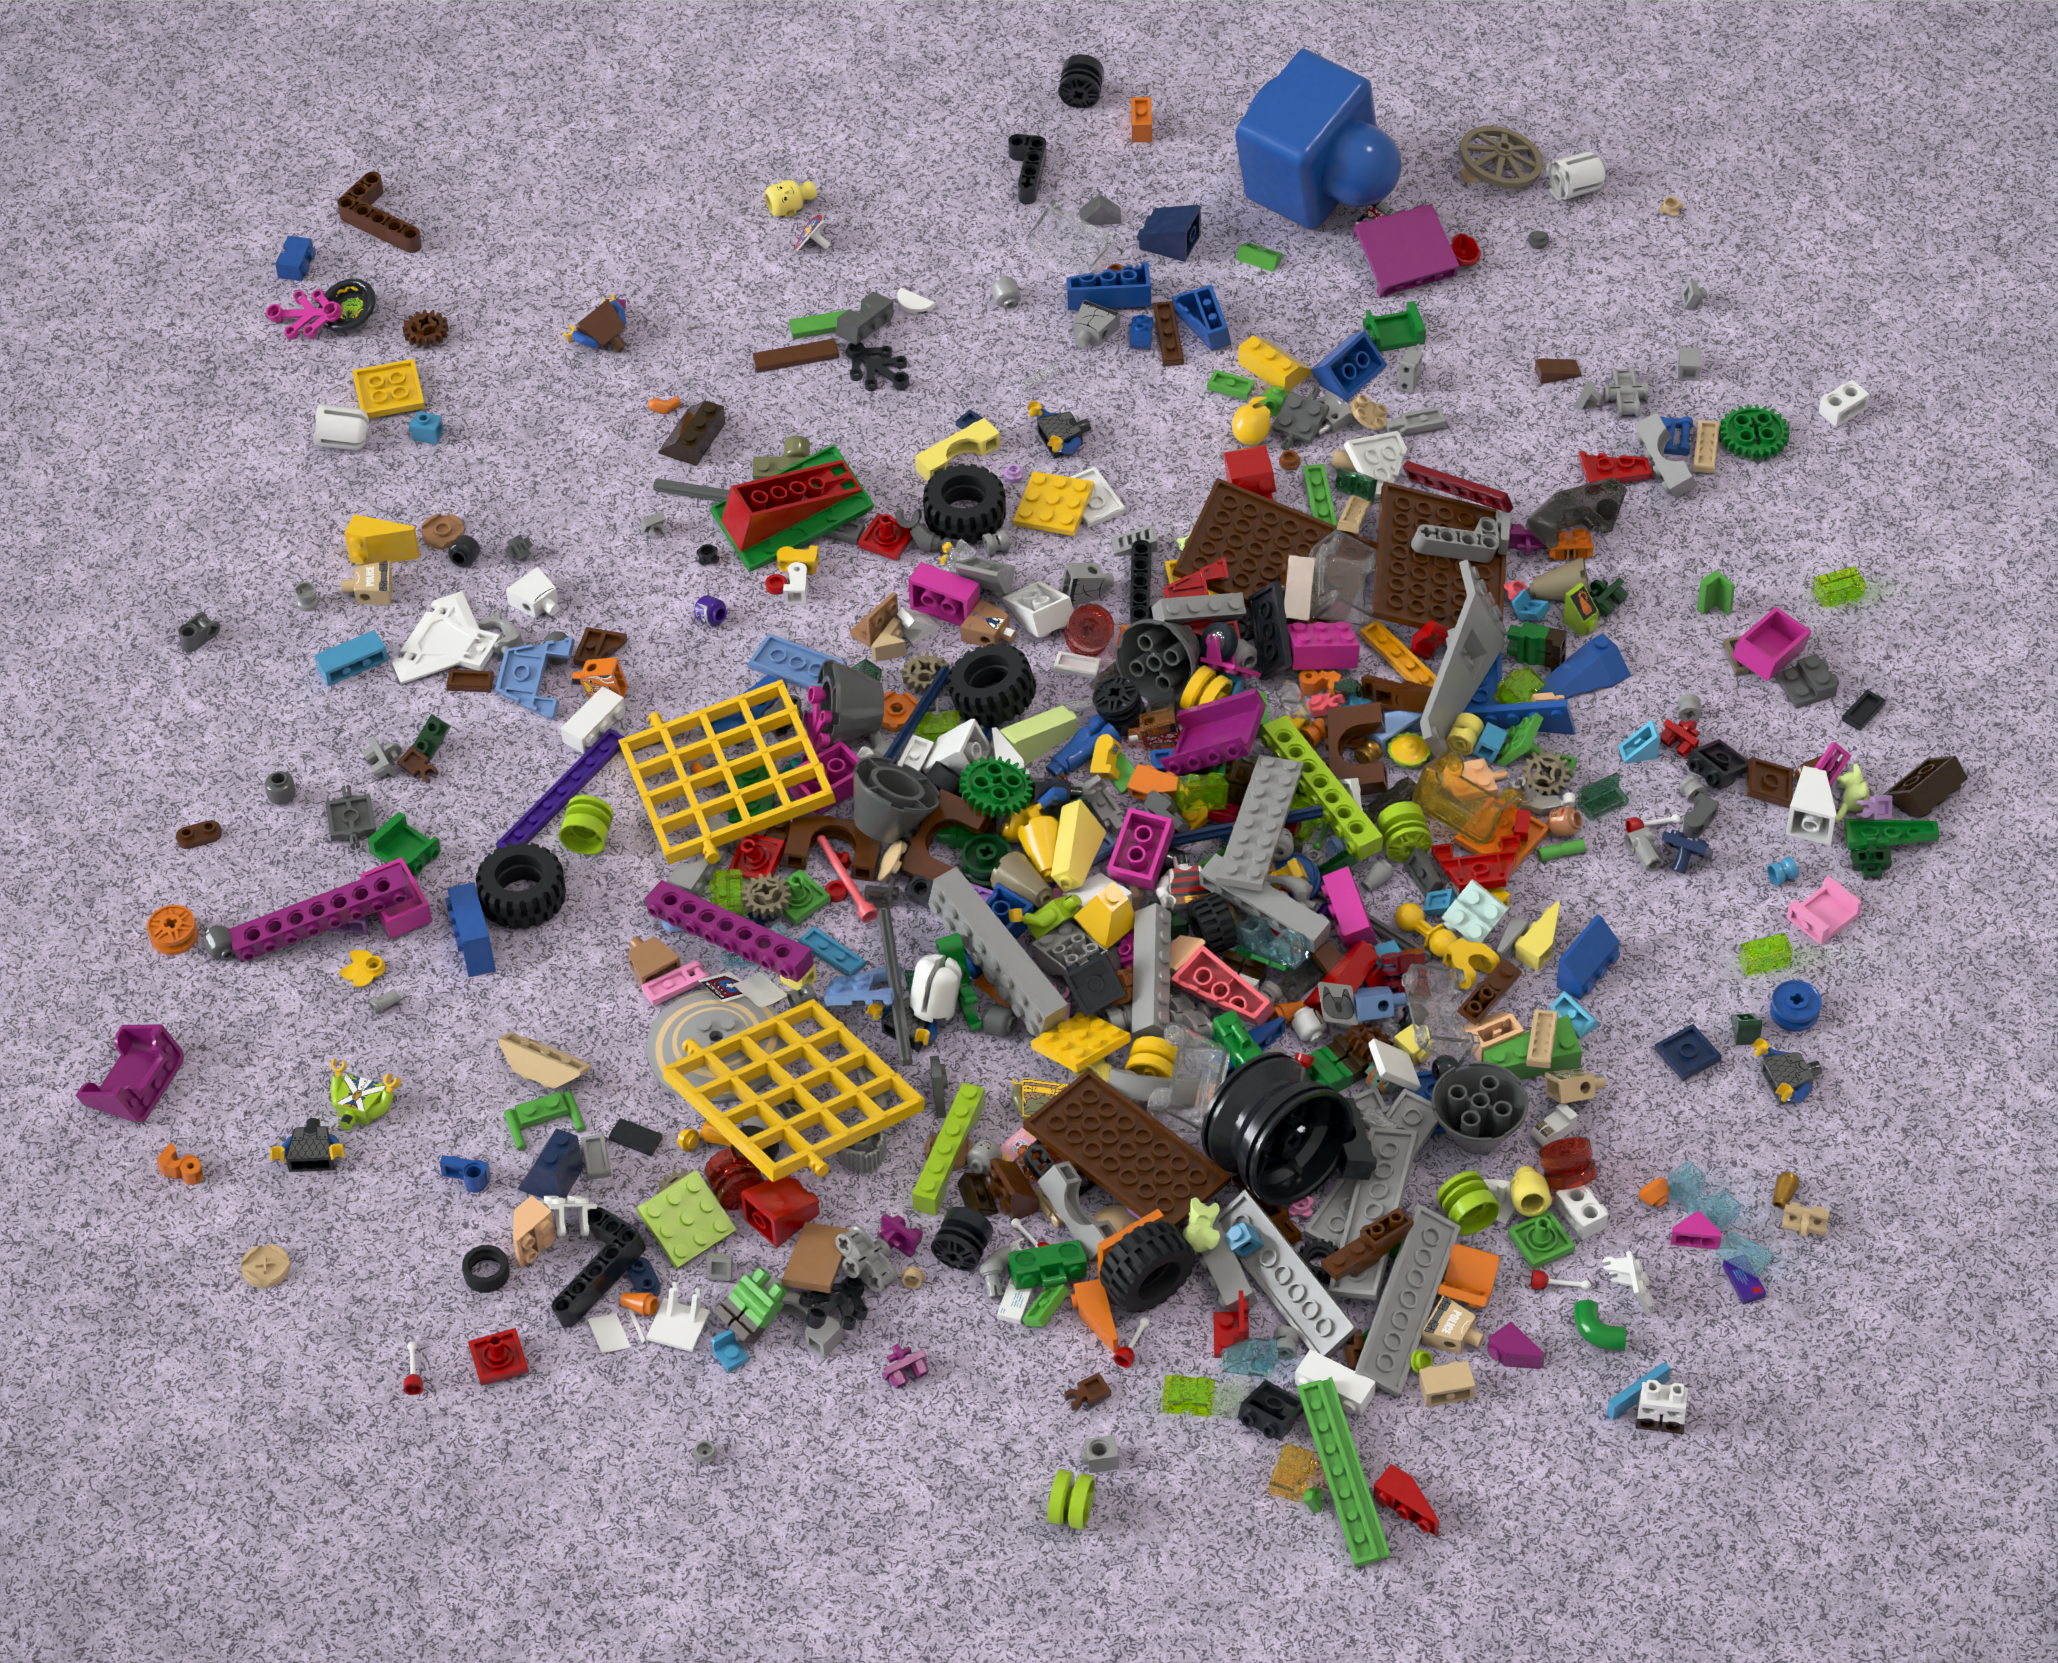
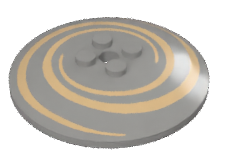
[646,989,788,1104]

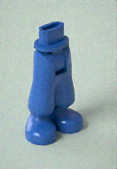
[1045,715,1122,777]

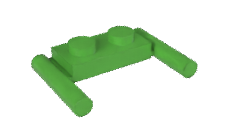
[504,1091,586,1151]

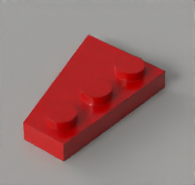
[1579,451,1653,488]

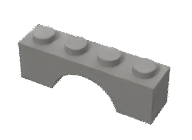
[1635,412,1698,498]
[1151,592,1246,625]
[667,816,738,897]
[1037,1161,1117,1260]
[765,1274,844,1358]

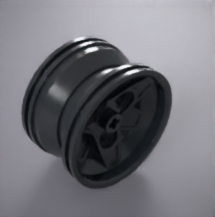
[1201,1052,1354,1206]

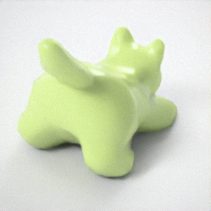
[1835,764,1870,821]
[1183,1197,1220,1255]

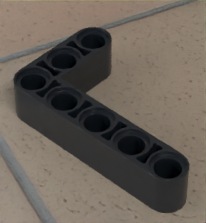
[1130,540,1154,625]
[551,1207,646,1327]

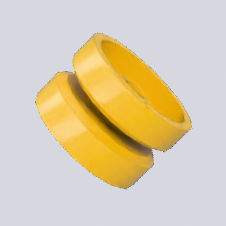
[1180,665,1233,710]
[1124,1036,1182,1079]

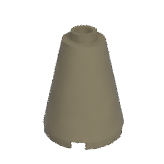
[1529,558,1590,601]
[991,851,1053,908]

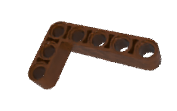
[337,171,422,253]

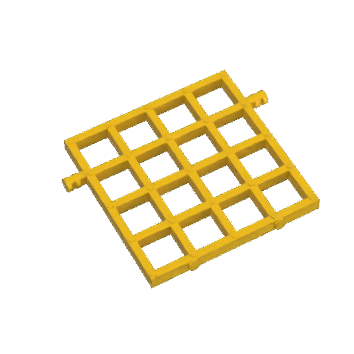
[618,679,836,865]
[663,999,925,1182]

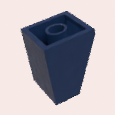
[1137,205,1201,262]
[518,1128,583,1199]

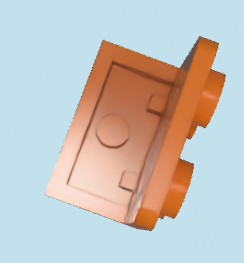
[1437,1243,1500,1309]

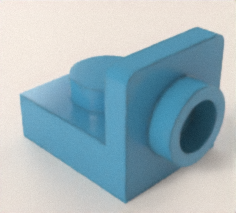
[1424,889,1458,916]
[711,1329,749,1373]

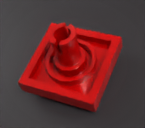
[858,513,913,561]
[727,834,786,880]
[468,1328,529,1386]

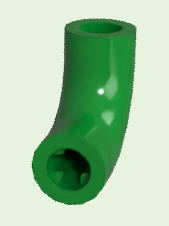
[1574,1300,1626,1351]

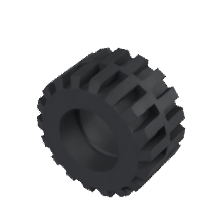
[1187,892,1238,955]

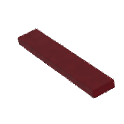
[1403,461,1514,513]

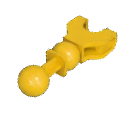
[1395,902,1500,989]

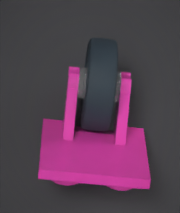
[1200,622,1261,679]

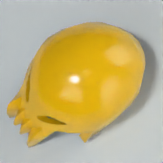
[1232,397,1271,446]

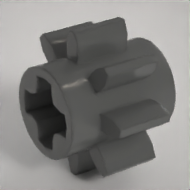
[505,534,533,561]

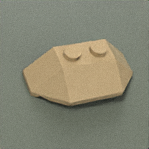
[498,1032,592,1089]

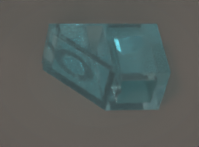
[1221,1337,1278,1378]

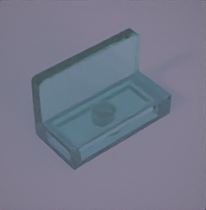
[1716,1230,1775,1278]

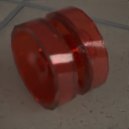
[1539,1137,1598,1190]

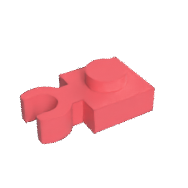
[1306,693,1346,717]

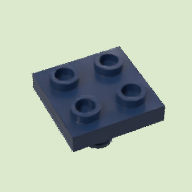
[1661,830,1714,874]

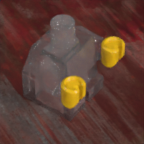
[940,539,977,575]

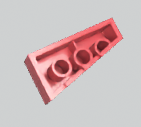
[1171,945,1275,1027]

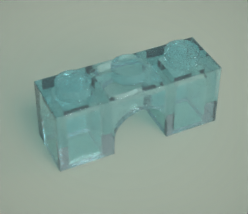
[1236,914,1309,969]
[1667,1160,1741,1232]

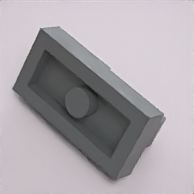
[1404,848,1446,898]

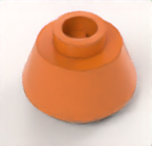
[1639,1177,1670,1208]

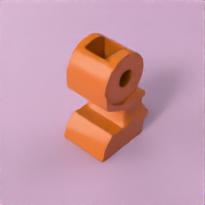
[1299,669,1342,696]
[157,1142,203,1185]

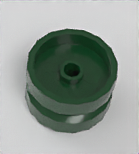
[961,834,1012,891]

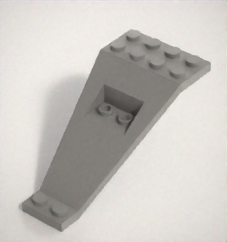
[1420,560,1506,764]

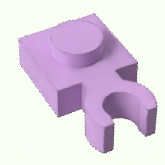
[1856,795,1892,820]

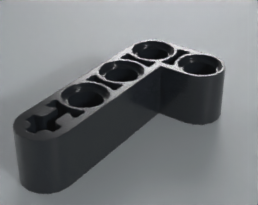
[1008,134,1047,205]

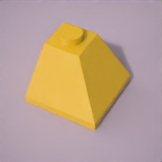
[1074,881,1135,949]

